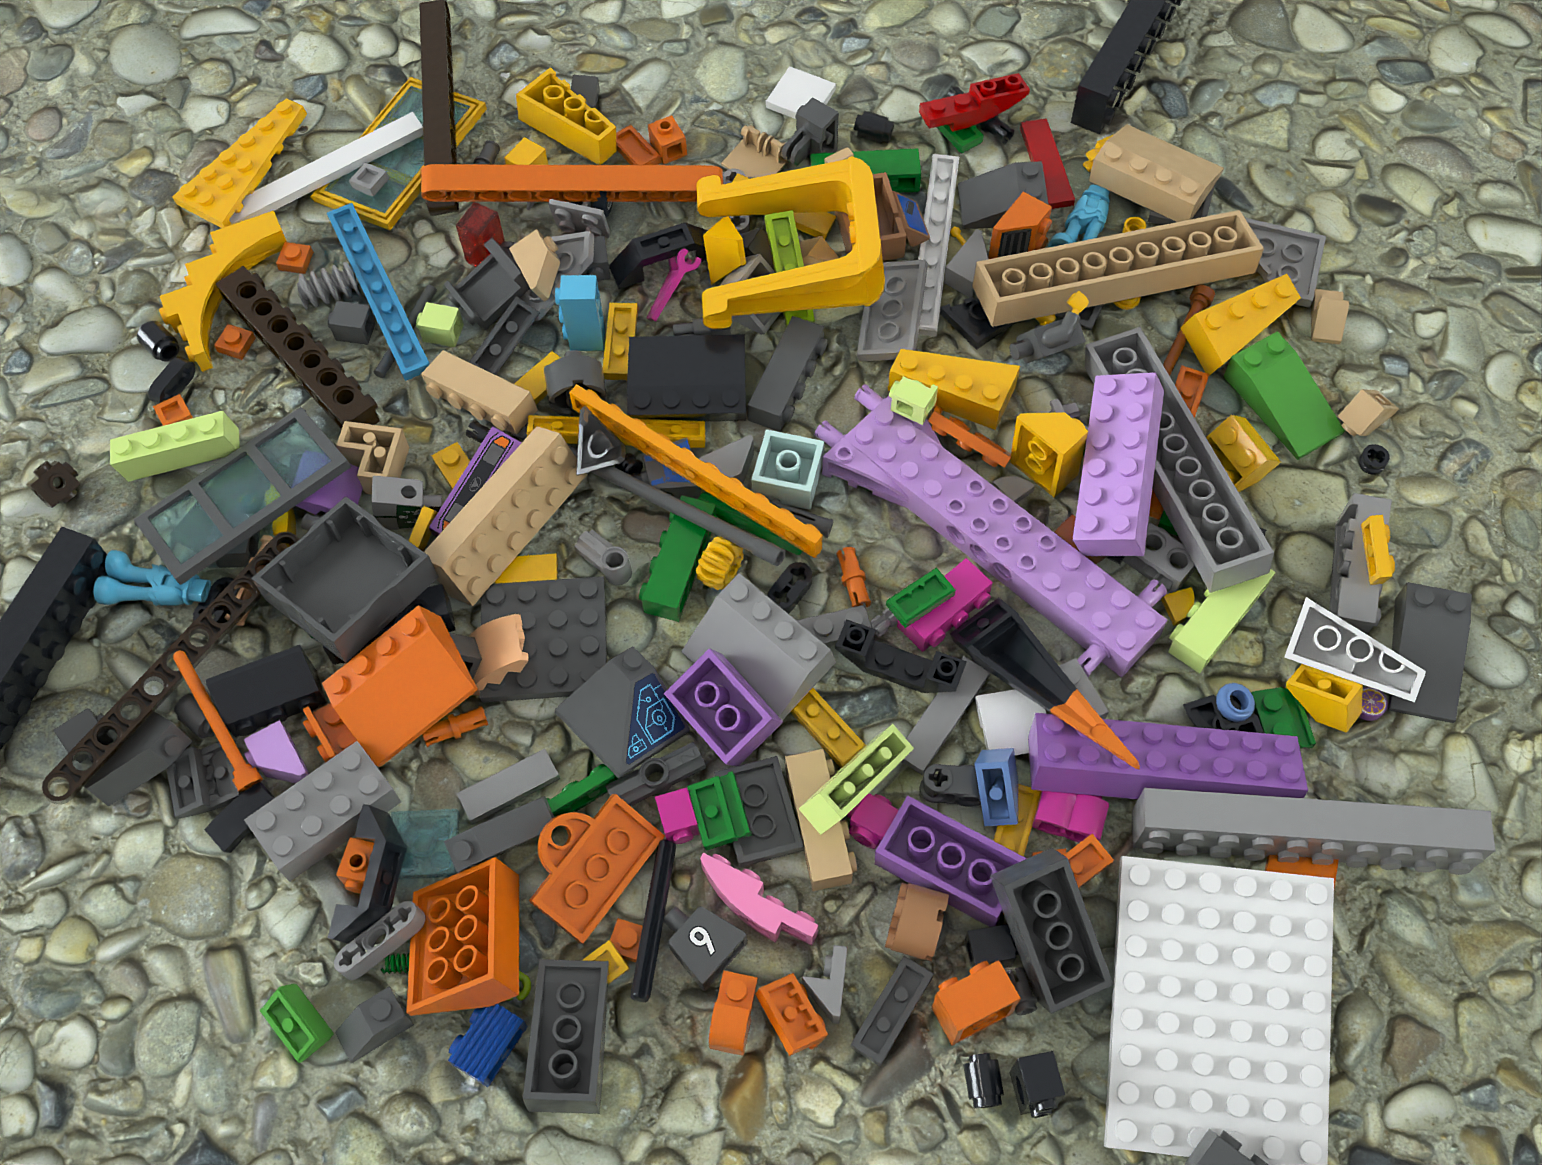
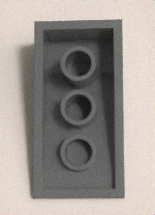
[1388,582,1472,723]
[523,959,609,1114]

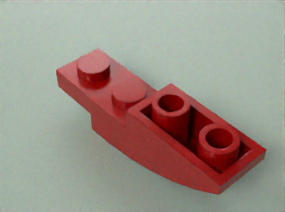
[919,73,1030,132]

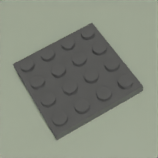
[480,576,607,703]

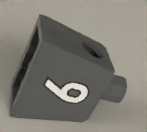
[663,906,748,992]

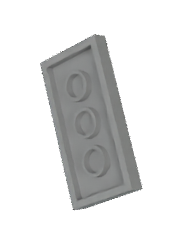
[857,259,928,361]

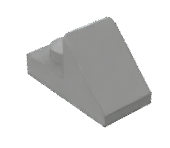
[802,945,847,1024]

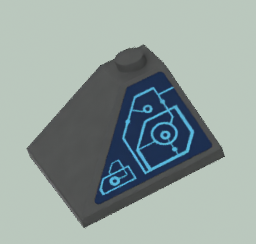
[554,646,690,778]

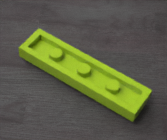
[764,210,815,328]

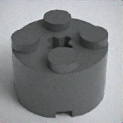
[544,350,607,417]

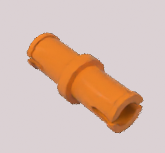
[836,547,871,607]
[422,706,488,747]

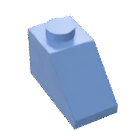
[975,748,1018,826]

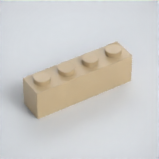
[421,350,538,435]
[785,749,857,891]

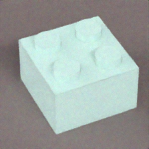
[751,429,824,510]

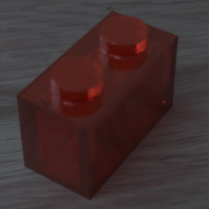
[456,202,505,267]

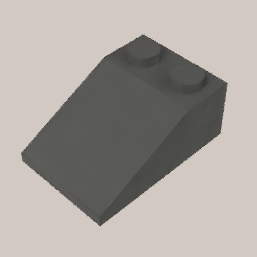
[957,161,1048,229]

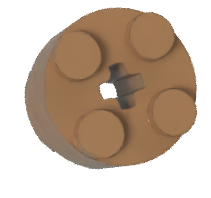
[885,882,949,962]

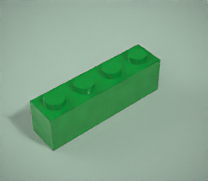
[810,148,921,193]
[639,495,717,622]

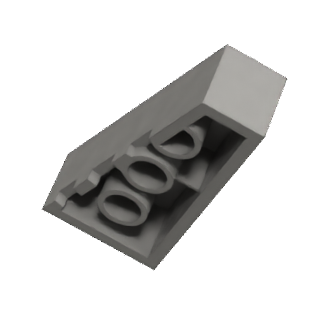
[1329,493,1392,634]

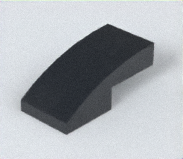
[204,782,275,853]

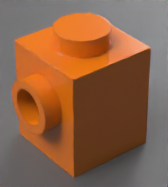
[648,115,687,165]
[336,837,374,894]

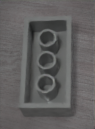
[990,848,1114,1014]

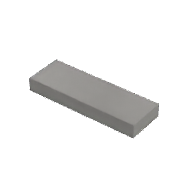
[457,749,560,824]

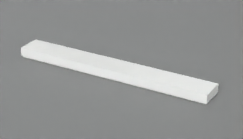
[229,112,423,225]
[918,154,959,337]

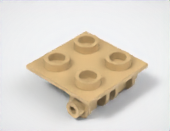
[721,125,789,177]

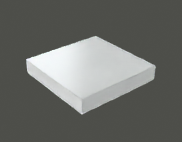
[766,66,836,119]

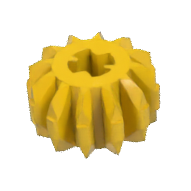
[696,536,744,590]

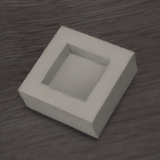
[349,162,389,197]

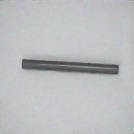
[374,285,437,378]

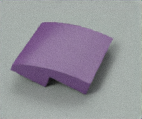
[293,452,363,515]

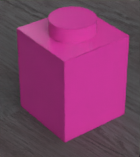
[655,788,699,844]

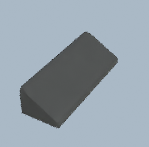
[469,296,540,375]

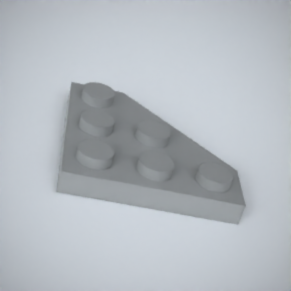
[1244,217,1326,308]
[513,231,594,321]

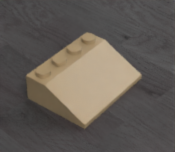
[1089,124,1224,222]

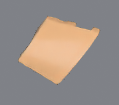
[469,614,528,696]

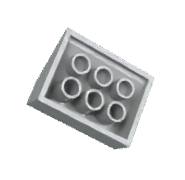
[681,573,836,720]

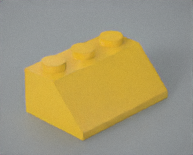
[1010,412,1088,498]

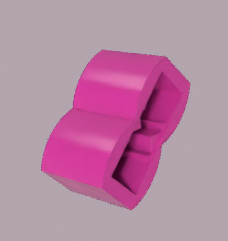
[1032,791,1110,843]

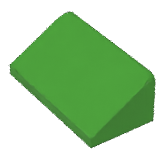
[260,984,334,1063]

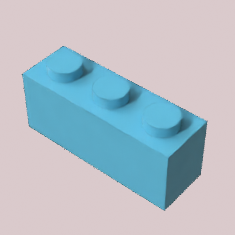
[555,275,605,351]

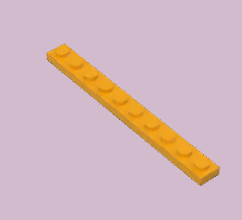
[569,384,823,558]

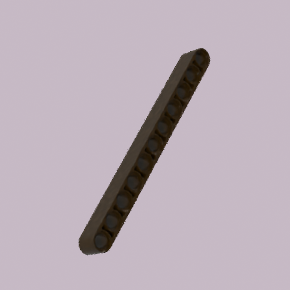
[419,0,459,216]
[42,532,299,805]

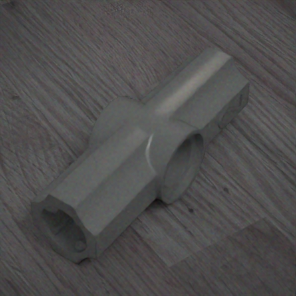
[605,742,706,806]

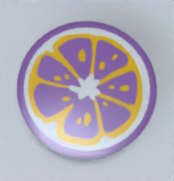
[1359,687,1388,721]

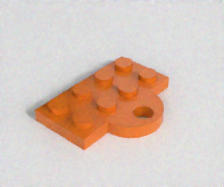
[529,794,665,944]

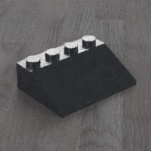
[627,334,746,421]

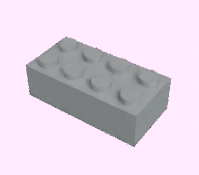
[244,741,401,882]

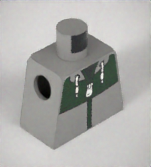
[372,476,442,530]

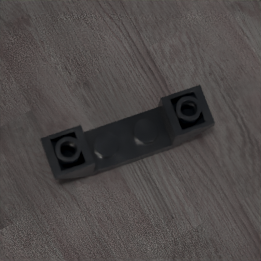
[609,222,708,289]
[835,619,967,693]
[328,804,407,944]

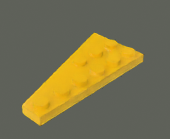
[172,98,307,228]

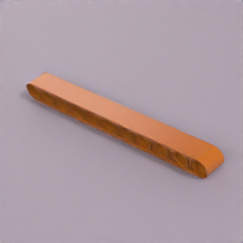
[421,164,724,202]

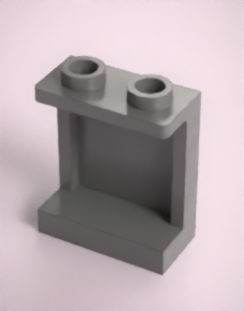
[444,238,530,330]

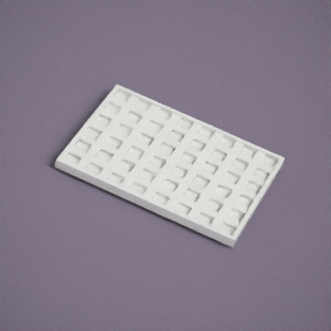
[1104,856,1334,1165]

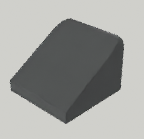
[571,75,600,108]

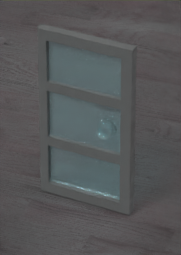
[133,406,352,585]

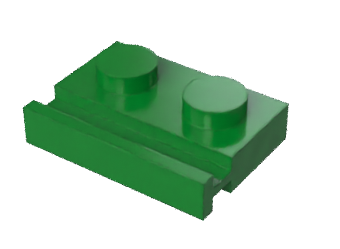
[1251,687,1316,749]
[687,771,753,851]

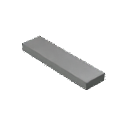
[901,656,990,775]

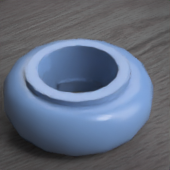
[1216,683,1255,722]

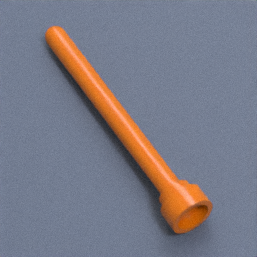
[173,650,263,792]

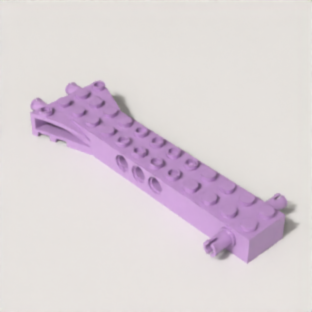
[814,384,1168,678]

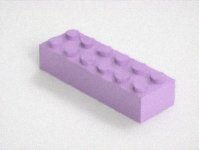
[1073,372,1164,556]

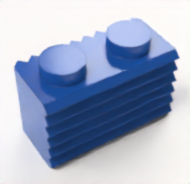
[448,1004,528,1088]

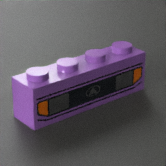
[429,426,522,537]

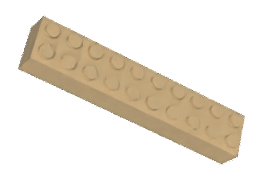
[972,210,1264,327]

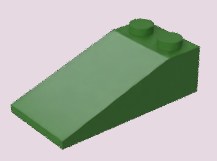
[1223,331,1345,460]

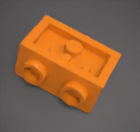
[303,703,357,763]
[755,973,828,1056]

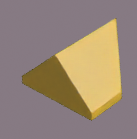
[703,216,746,285]

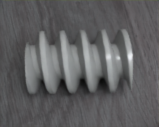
[297,262,361,310]

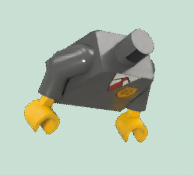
[1009,291,1089,364]

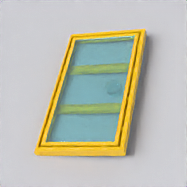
[310,77,487,230]

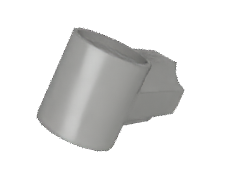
[574,530,632,585]

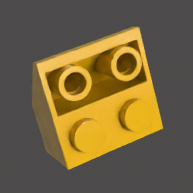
[1206,415,1281,492]

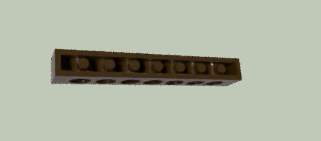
[216,266,380,430]

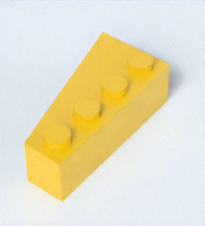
[516,67,617,165]
[1180,274,1301,376]
[888,349,1020,430]

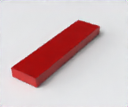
[1020,118,1075,209]

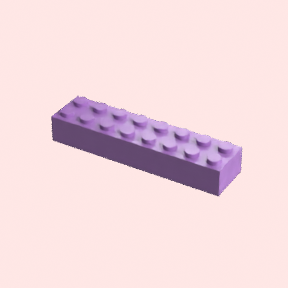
[1028,713,1308,799]

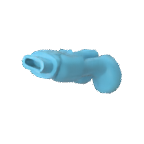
[1048,184,1110,248]
[93,550,211,606]

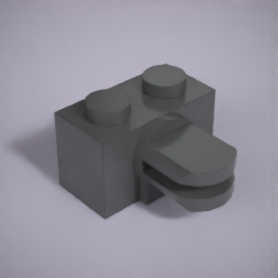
[782,97,839,166]

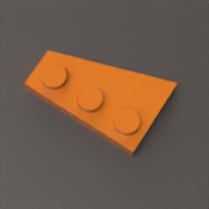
[928,404,1011,468]

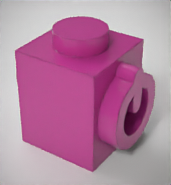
[847,793,899,849]

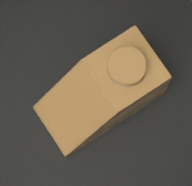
[509,229,560,302]
[1337,389,1399,436]

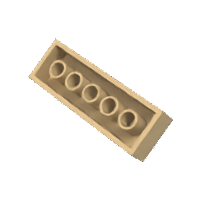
[424,426,588,606]

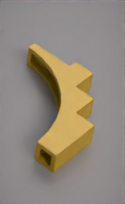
[159,210,287,372]

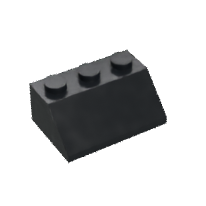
[205,645,327,737]

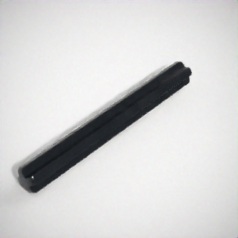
[630,840,676,1002]

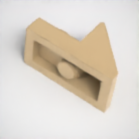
[1311,289,1349,345]

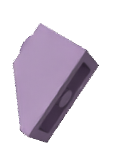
[244,720,310,784]

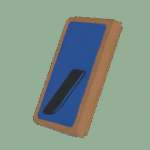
[892,191,930,247]

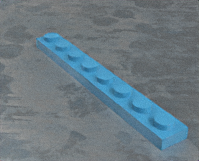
[327,203,430,381]

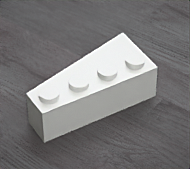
[1284,597,1426,702]

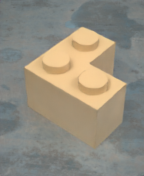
[336,421,410,495]

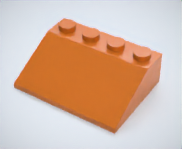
[322,605,478,767]
[406,857,519,1016]

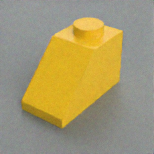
[1286,664,1363,733]

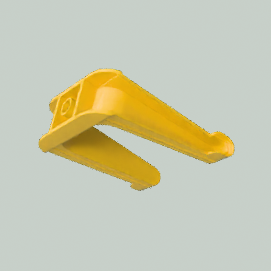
[696,156,885,329]

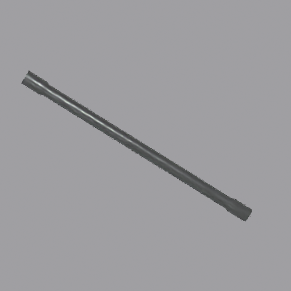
[509,423,785,566]

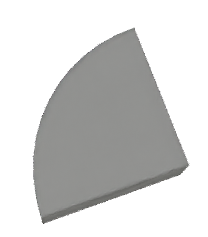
[992,476,1035,504]

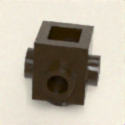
[26,461,81,508]

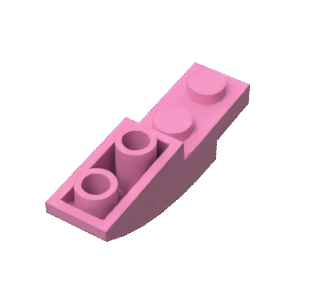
[700,853,818,946]

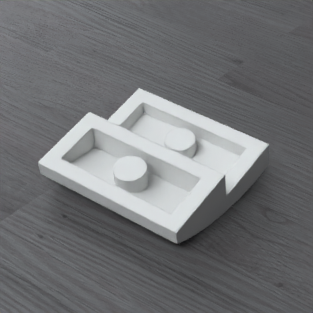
[975,689,1046,755]

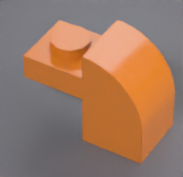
[709,970,758,1056]

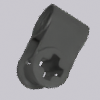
[919,764,981,807]

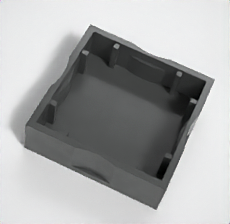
[251,497,439,663]

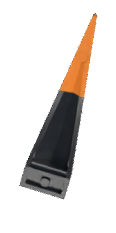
[950,597,1140,770]

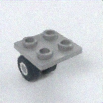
[548,191,613,238]

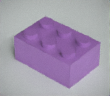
[664,648,783,766]

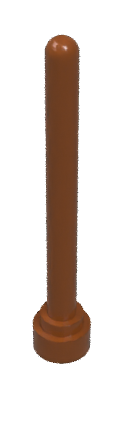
[1163,284,1215,376]

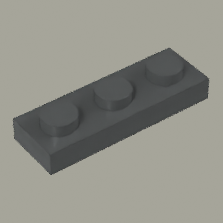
[850,956,934,1066]

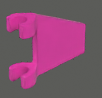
[646,249,701,322]

